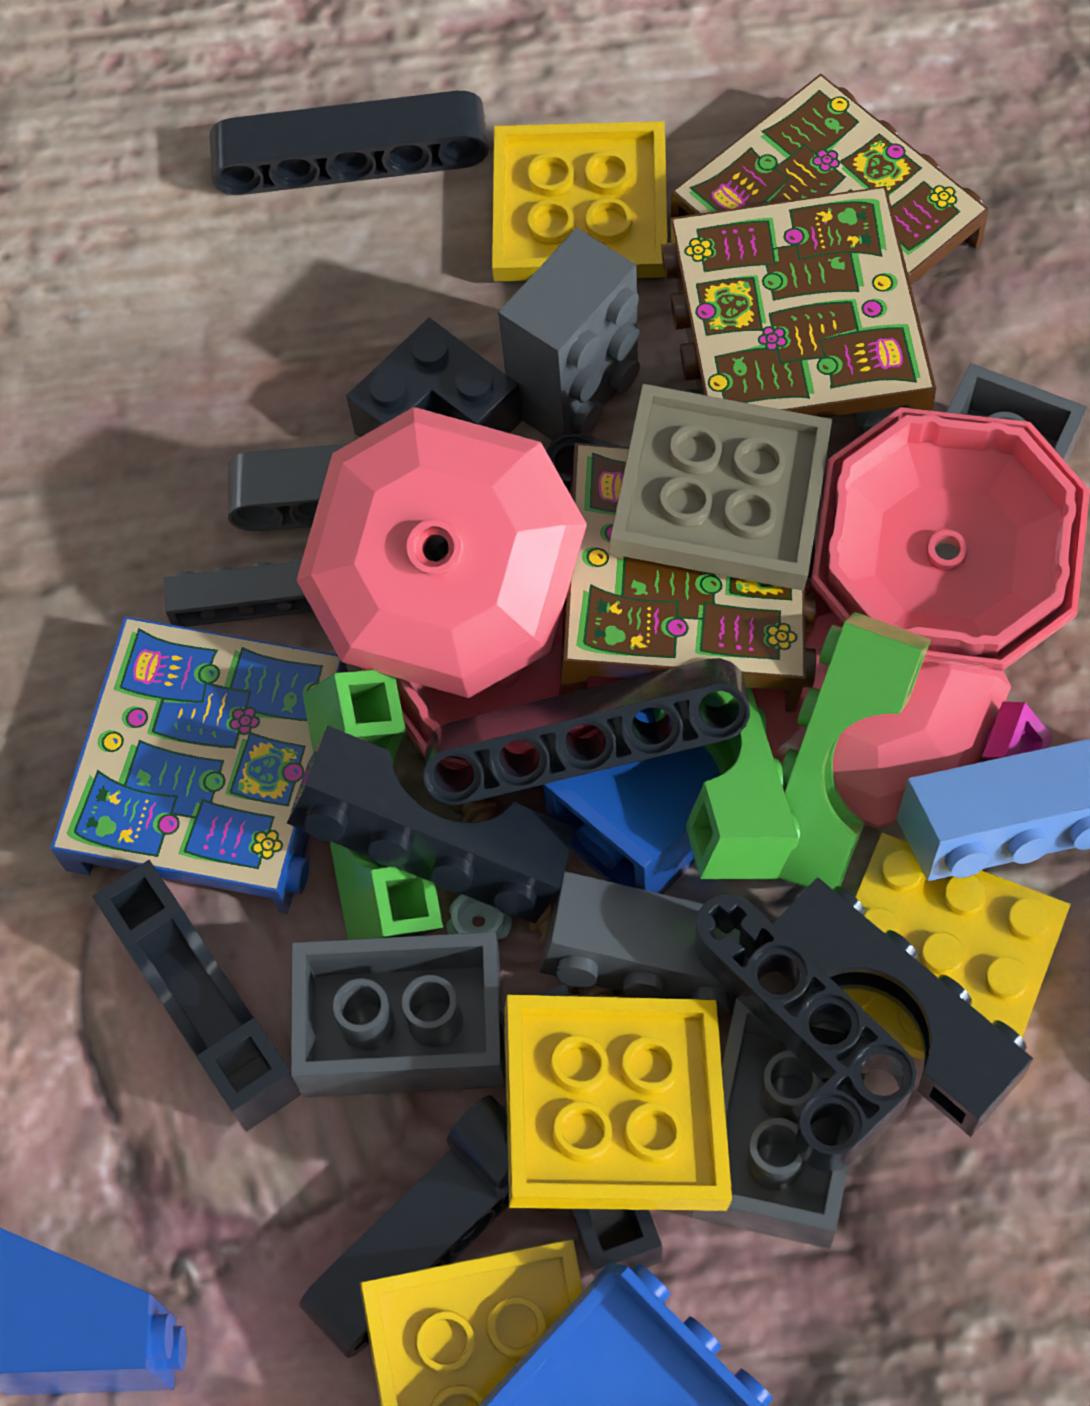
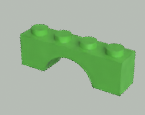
[778,612,931,889]
[303,670,443,940]
[653,687,800,879]

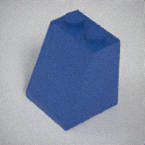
[543,708,721,894]
[0,1228,187,1395]

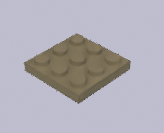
[608,384,832,591]

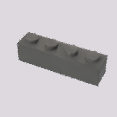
[164,558,314,627]

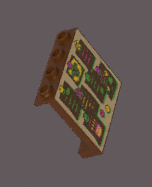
[671,73,989,284]
[661,186,936,418]
[559,443,816,712]

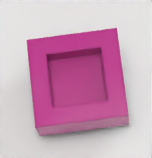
[982,701,1053,761]

